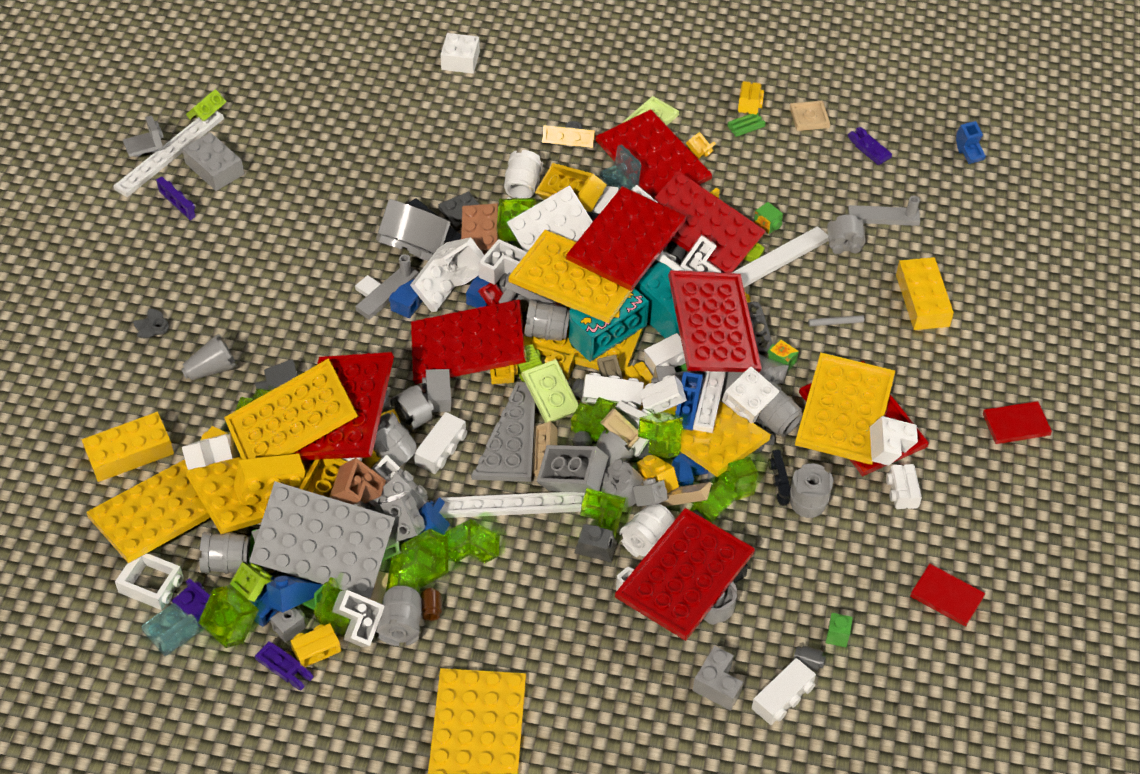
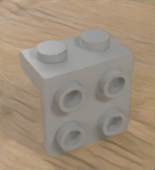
[123,115,164,157]
[370,468,428,514]

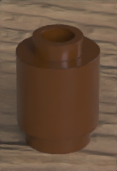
[420,588,442,621]

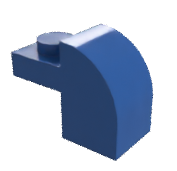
[956,121,986,164]
[672,453,708,487]
[418,497,450,545]

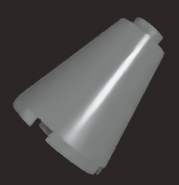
[181,334,237,380]
[595,430,634,470]

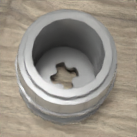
[524,300,570,341]
[758,383,803,437]
[374,412,417,466]
[790,463,834,518]
[199,532,251,574]
[377,586,422,646]

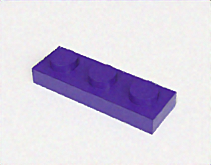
[156,177,196,220]

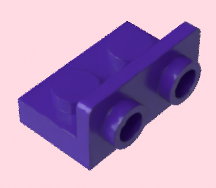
[172,578,220,629]

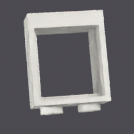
[115,553,184,610]

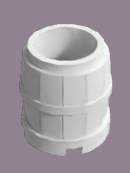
[504,150,543,200]
[620,504,675,557]

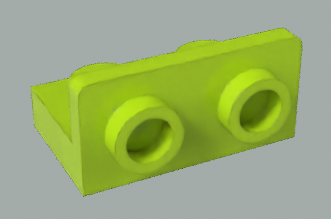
[186,89,226,122]
[230,562,272,602]

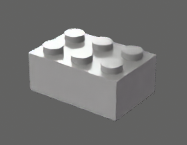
[182,132,244,191]
[536,445,609,493]

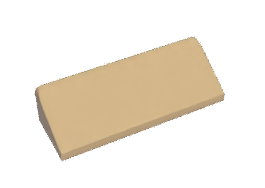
[532,421,558,476]
[659,482,712,507]

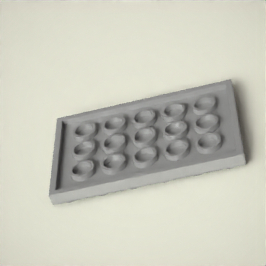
[249,482,395,598]

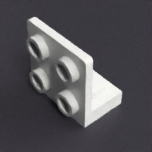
[722,367,779,424]

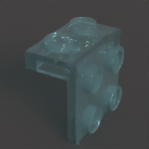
[600,145,641,190]
[141,604,200,656]

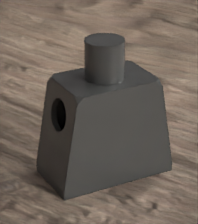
[255,359,298,394]
[574,524,617,563]

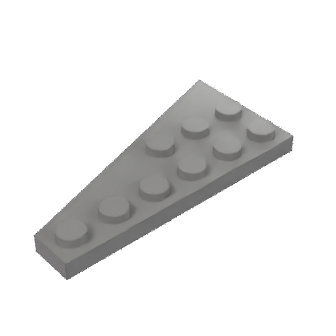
[471,382,535,482]

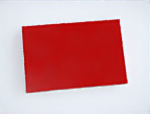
[982,401,1052,444]
[910,564,986,627]

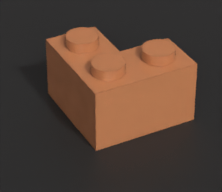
[329,458,386,505]

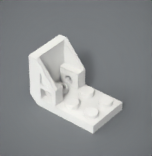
[410,237,484,312]

